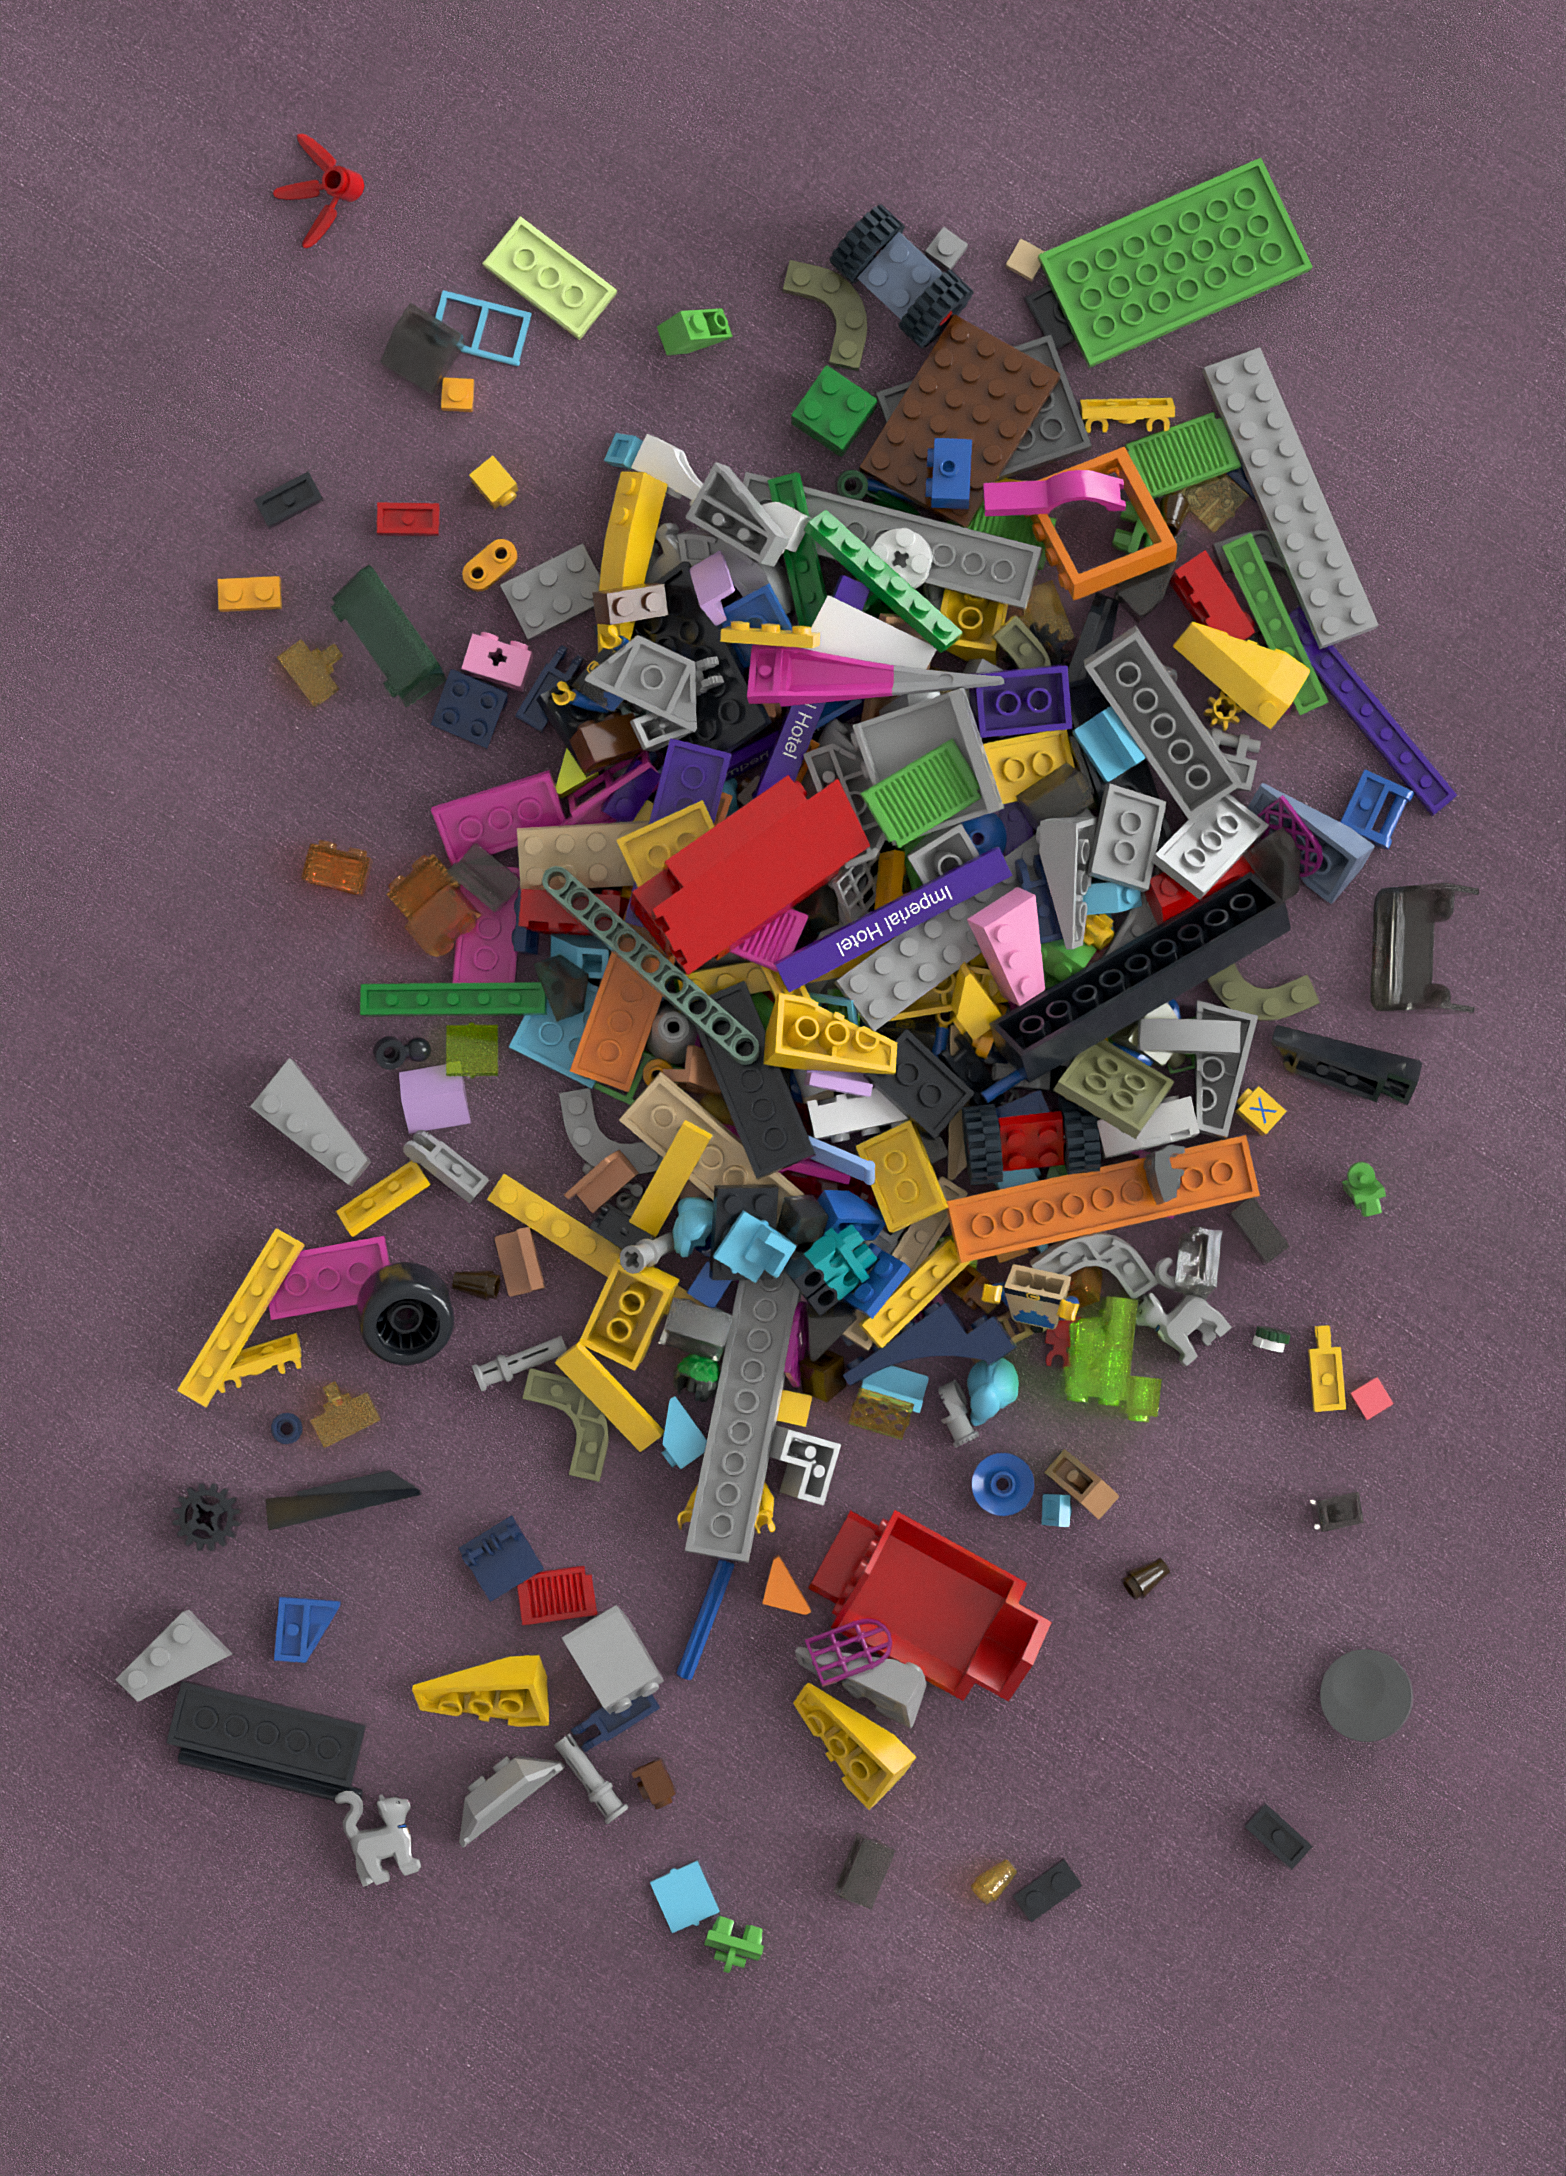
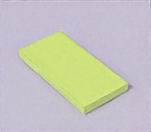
[482,216,617,340]

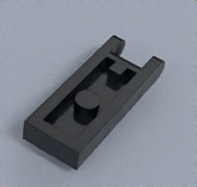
[938,1034,1005,1108]

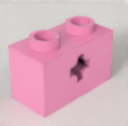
[461,632,533,692]

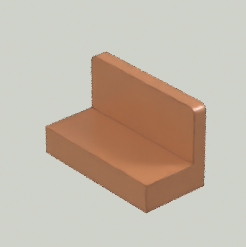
[663,1045,721,1094]
[564,1149,639,1213]
[495,1227,545,1297]

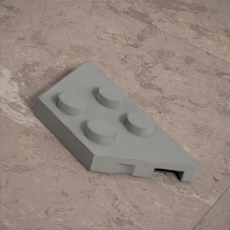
[585,635,697,732]

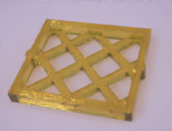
[848,1388,914,1440]

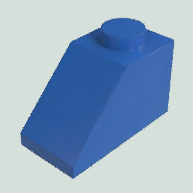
[810,1190,886,1241]

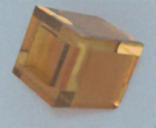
[1066,1266,1103,1309]

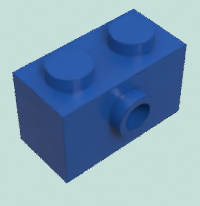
[925,438,972,509]

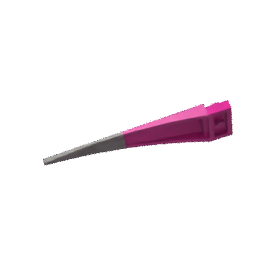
[747,645,1005,707]

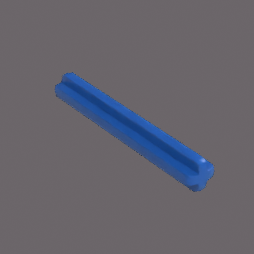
[677,1559,734,1680]

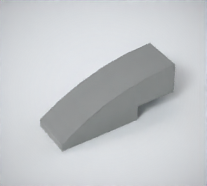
[1138,1019,1241,1055]

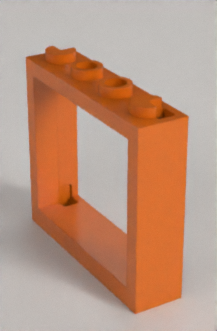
[1024,446,1177,601]

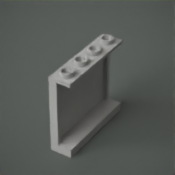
[850,687,1004,846]

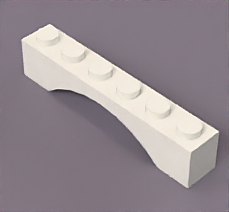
[631,434,812,554]

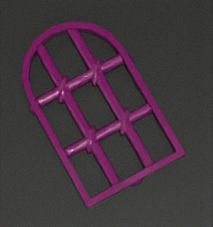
[805,1618,892,1687]

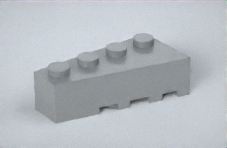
[1195,1000,1258,1140]
[250,1058,371,1186]

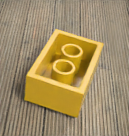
[580,1257,680,1371]

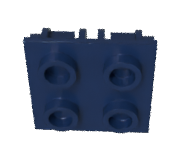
[431,669,509,748]
[458,1515,544,1602]

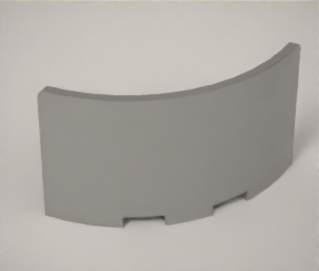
[677,527,795,614]

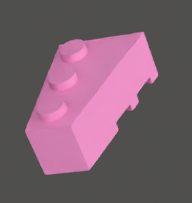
[967,887,1045,1006]

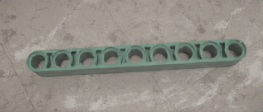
[542,866,760,1065]

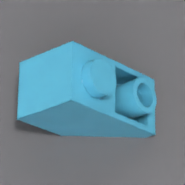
[550,933,612,979]

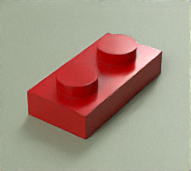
[377,502,440,536]

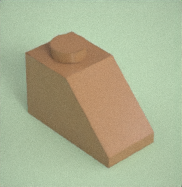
[1044,1449,1119,1520]

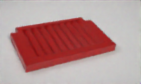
[517,1566,597,1626]

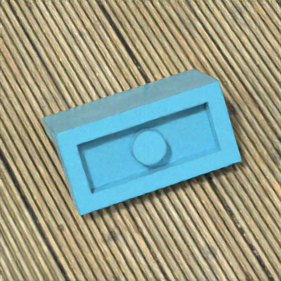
[1073,706,1146,783]
[859,1365,929,1413]

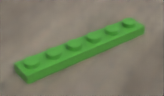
[1222,533,1329,715]

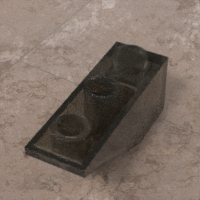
[1113,529,1188,623]

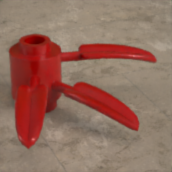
[272,134,364,248]

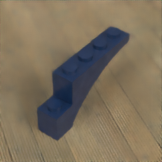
[843,1302,1017,1386]

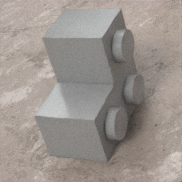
[769,1426,841,1505]

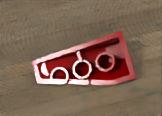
[1143,844,1263,925]

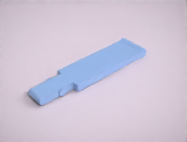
[809,1136,875,1185]

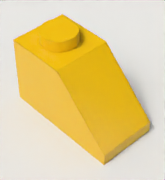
[951,962,1003,1040]

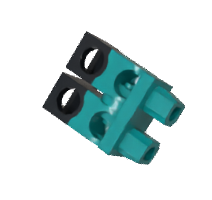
[784,1224,877,1316]

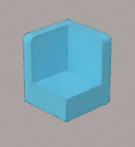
[743,1224,797,1278]

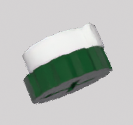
[1252,1326,1291,1352]

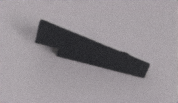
[1067,592,1119,742]
[265,1470,423,1531]

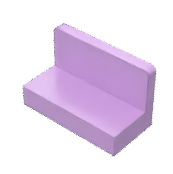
[690,551,735,626]
[804,1070,873,1097]

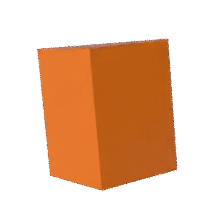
[762,1554,811,1615]

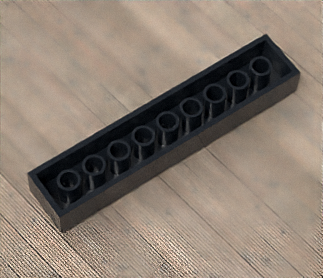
[989,872,1291,1083]

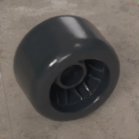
[357,1262,454,1366]

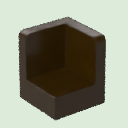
[799,1346,846,1403]

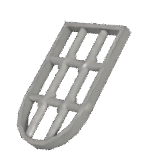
[832,852,880,924]

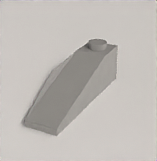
[1036,817,1097,949]
[795,1647,926,1728]

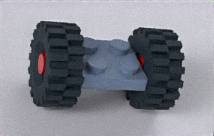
[829,204,974,349]

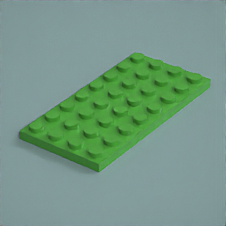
[1038,158,1312,368]

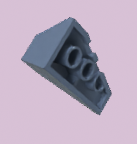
[1248,783,1375,904]

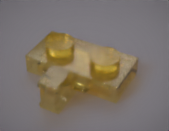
[1018,580,1075,648]
[277,639,343,707]
[310,1381,381,1448]

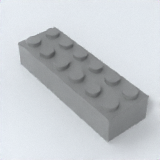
[1083,625,1241,820]

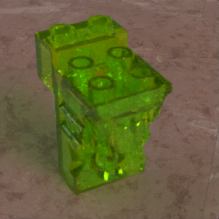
[1060,1296,1162,1422]

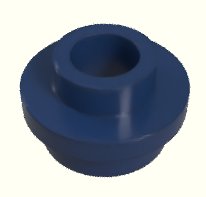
[271,1413,303,1444]

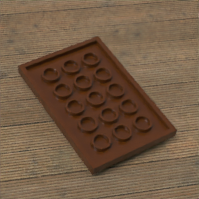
[859,314,1061,529]

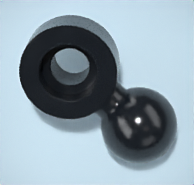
[373,1036,431,1070]

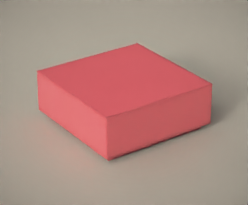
[1349,1377,1394,1420]

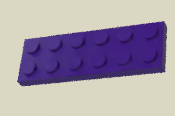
[625,738,731,928]

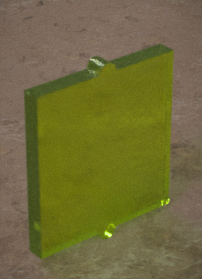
[446,1022,498,1079]

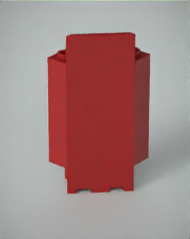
[630,775,871,975]
[808,1510,1052,1702]

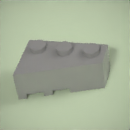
[685,462,789,567]

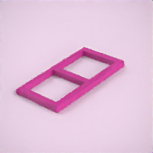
[567,750,652,818]

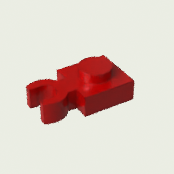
[1044,1317,1081,1369]

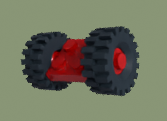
[962,1096,1101,1185]

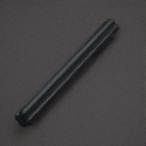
[178,1747,363,1805]

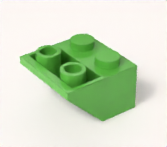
[1038,939,1097,995]

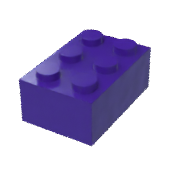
[969,665,1072,738]

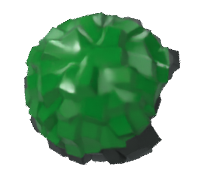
[673,1352,721,1402]

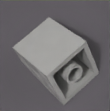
[562,1605,664,1714]

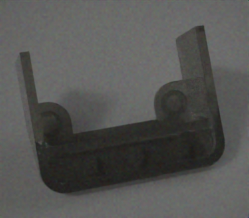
[1370,883,1479,1015]

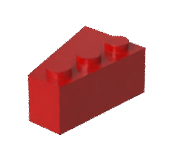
[1169,550,1255,641]
[519,889,630,936]

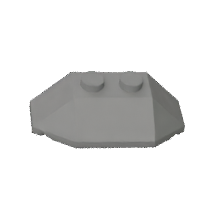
[803,743,886,869]
[459,1756,565,1848]

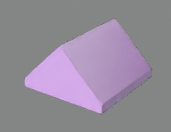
[399,1062,471,1134]

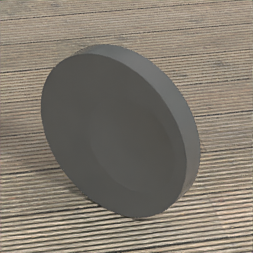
[1320,1649,1413,1742]

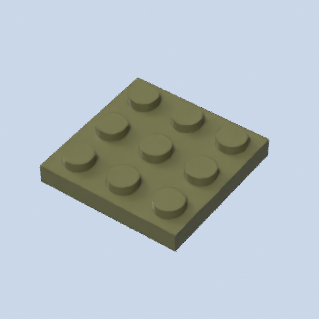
[1054,1040,1175,1139]

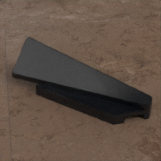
[1271,1025,1422,1105]

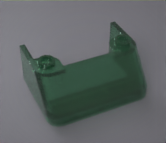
[330,564,446,708]

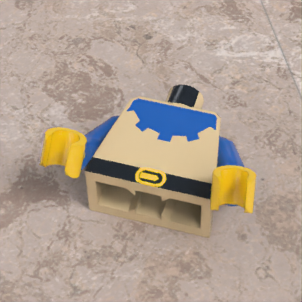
[981,1264,1079,1333]

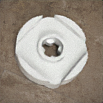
[871,528,933,589]

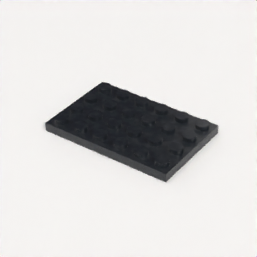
[593,561,772,767]

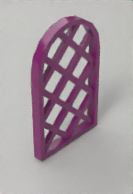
[1257,795,1323,877]
[784,1301,810,1388]

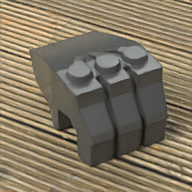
[1144,1144,1185,1205]

